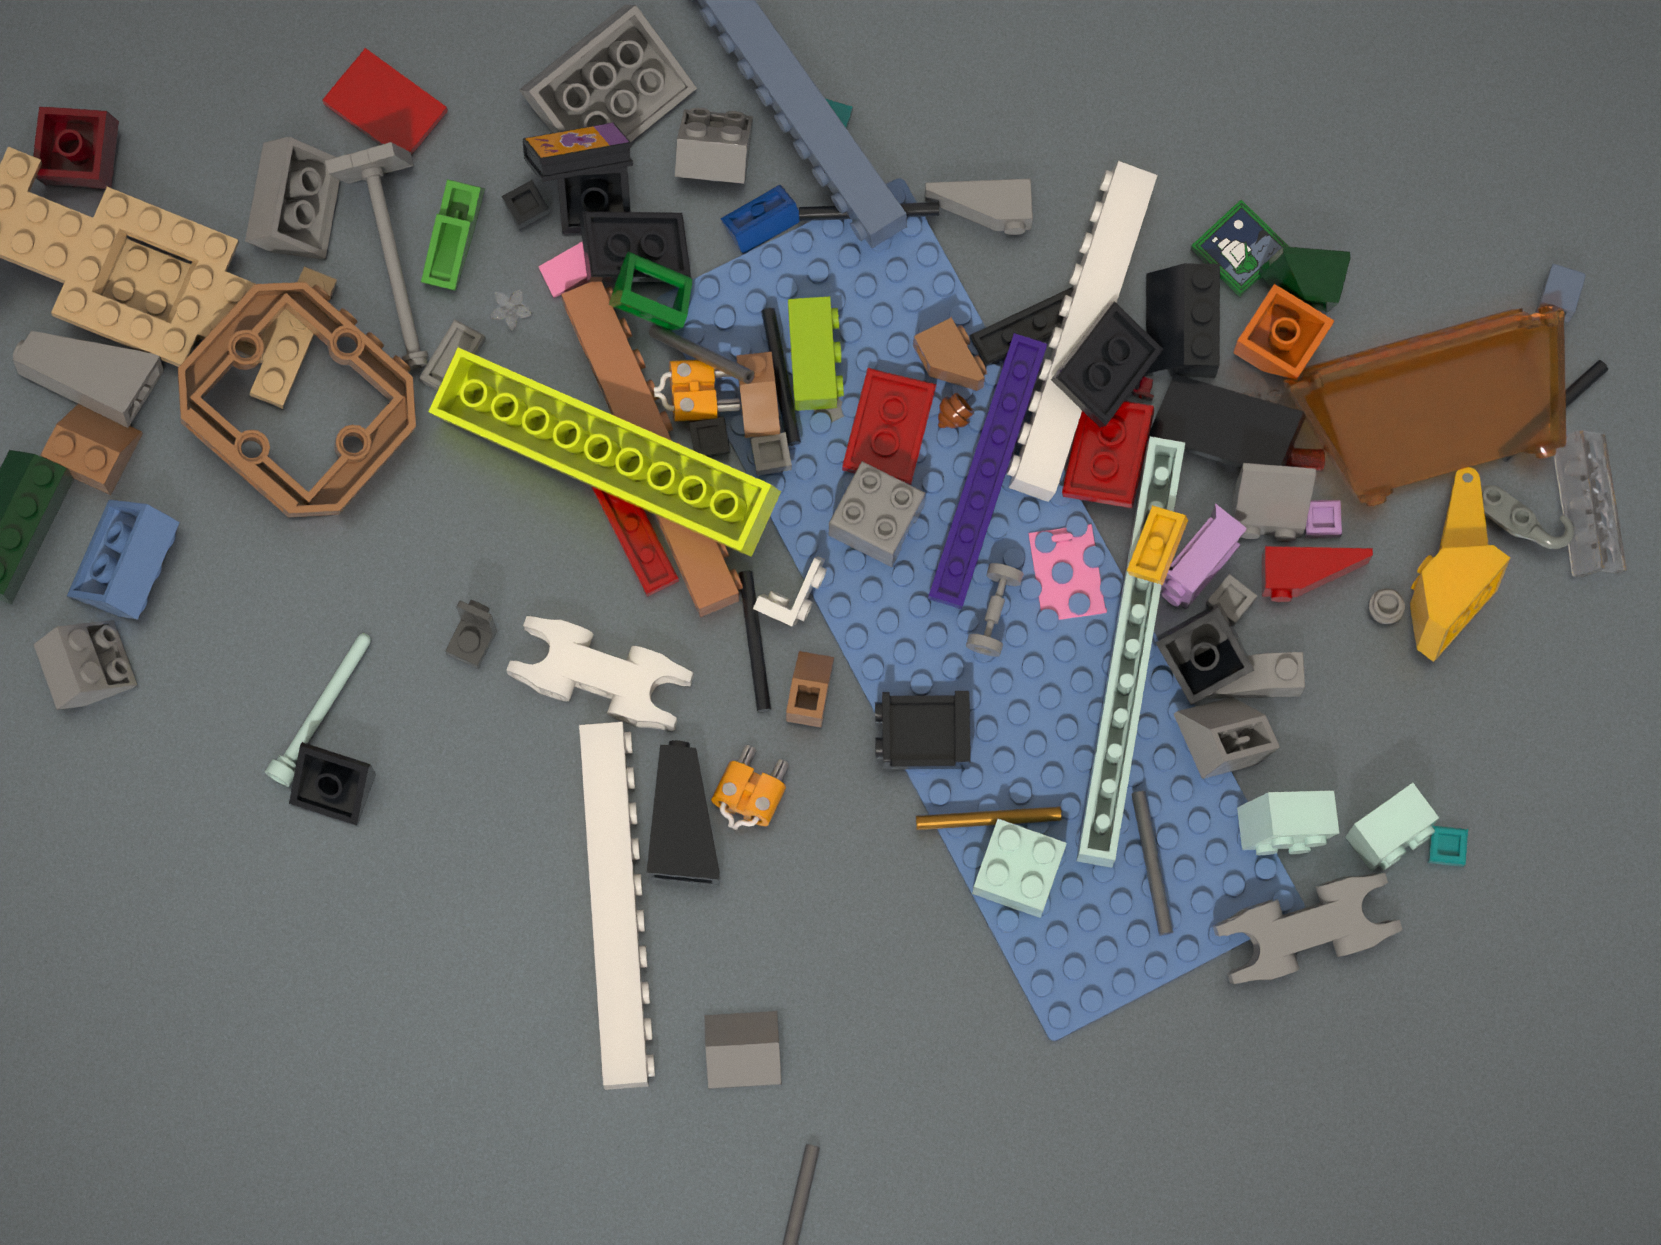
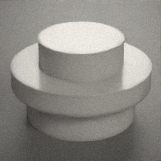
[1369,589,1405,624]

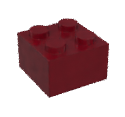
[33,106,119,189]

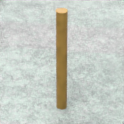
[916,806,1061,830]

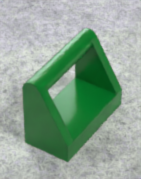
[608,252,693,331]

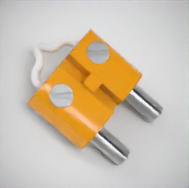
[654,359,741,422]
[711,745,789,830]

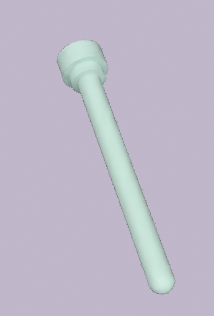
[265,633,371,787]

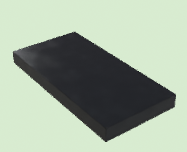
[1149,374,1306,468]

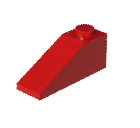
[1262,546,1373,602]

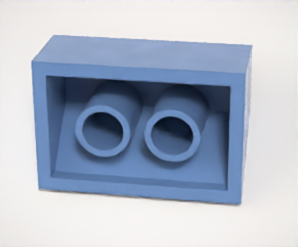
[67,500,180,620]

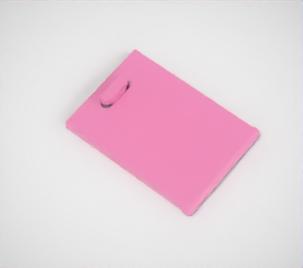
[1028,524,1107,620]

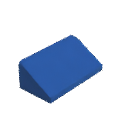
[721,185,800,254]

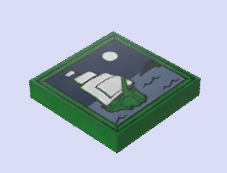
[1191,200,1289,297]

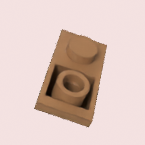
[913,317,987,391]
[786,651,834,728]

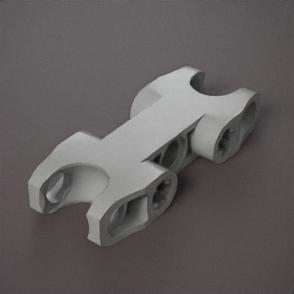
[1212,872,1403,984]

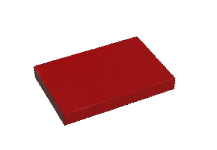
[322,48,448,156]
[842,368,936,485]
[1062,401,1155,508]

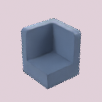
[1535,264,1586,323]

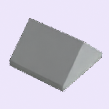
[704,1011,782,1089]

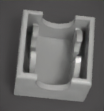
[829,461,926,567]

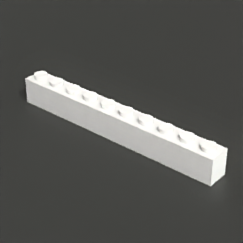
[1007,161,1158,502]
[579,722,655,1090]

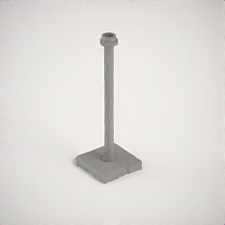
[325,142,429,369]

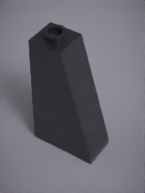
[646,740,720,886]

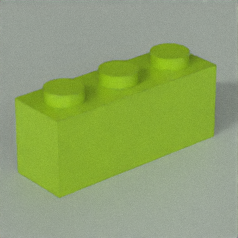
[788,296,844,411]

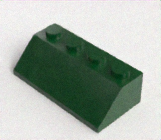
[0,450,74,605]

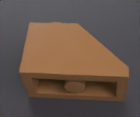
[736,352,780,438]

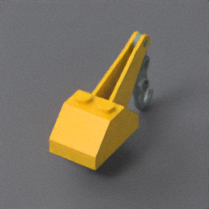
[1410,467,1574,662]

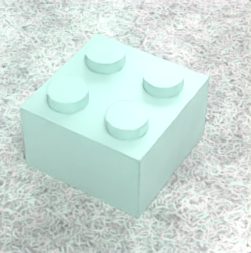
[1346,783,1439,872]
[1237,791,1339,855]
[972,819,1067,918]

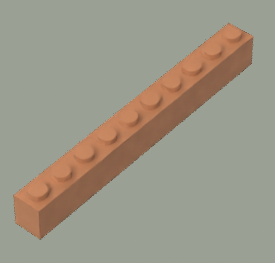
[561,282,743,617]

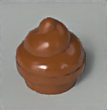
[938,393,974,428]

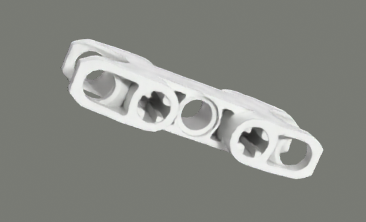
[506,616,694,731]

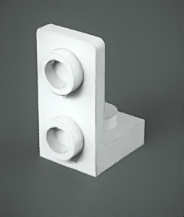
[753,556,827,626]

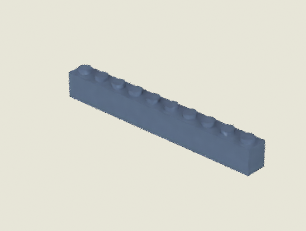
[691,0,907,248]

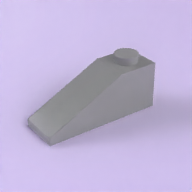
[925,179,1033,235]
[1203,652,1305,699]

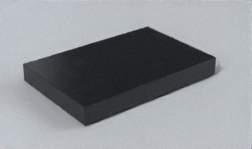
[579,211,691,282]
[1051,301,1163,428]

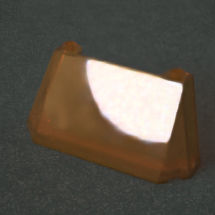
[1283,305,1566,506]

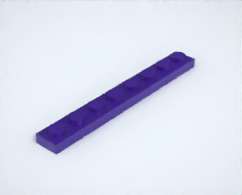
[928,333,1047,610]

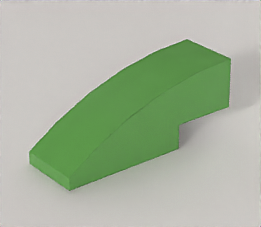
[421,179,485,290]

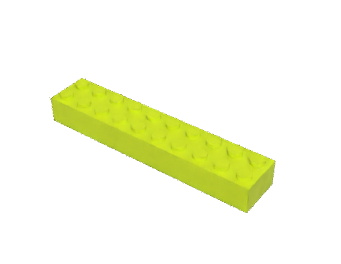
[428,347,781,557]

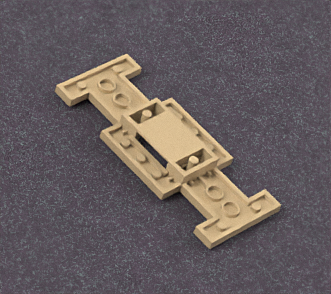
[0,147,337,409]

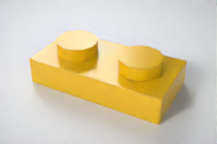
[1127,505,1188,585]

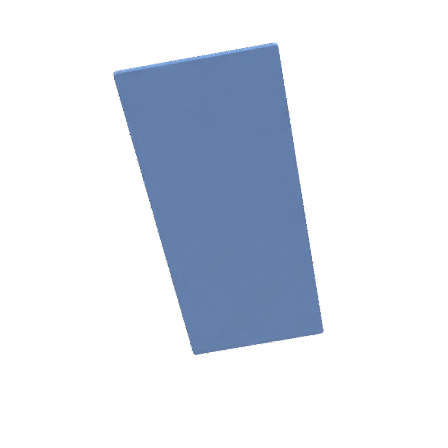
[656,178,1305,1041]

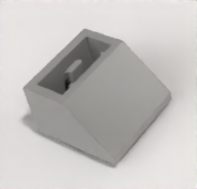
[675,107,753,184]
[33,620,137,710]
[1174,697,1280,779]

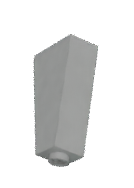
[13,331,164,428]

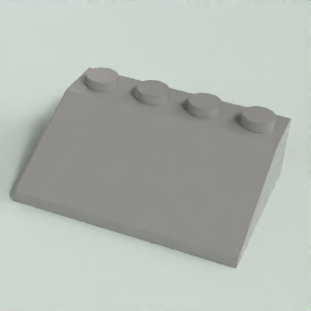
[519,5,697,142]

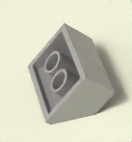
[245,137,340,259]

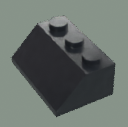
[1145,263,1220,378]

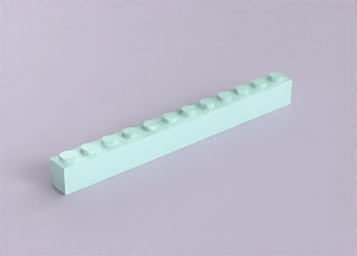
[1076,436,1185,868]

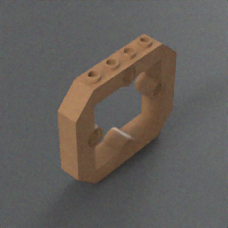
[178,282,416,518]

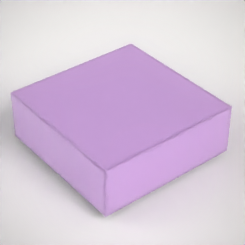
[1305,500,1342,538]

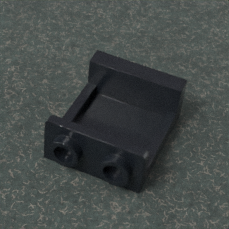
[875,691,971,769]

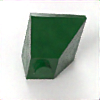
[1259,246,1351,315]

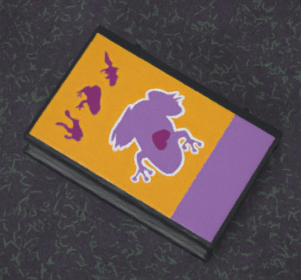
[523,122,633,182]

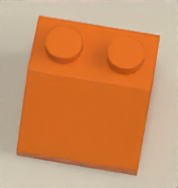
[1233,284,1334,380]

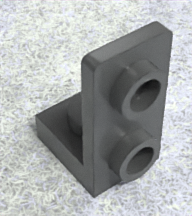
[445,600,497,669]

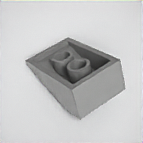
[1231,463,1316,542]

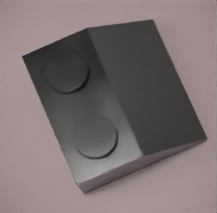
[1155,602,1254,705]

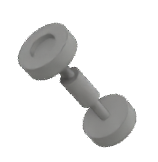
[966,563,1024,657]

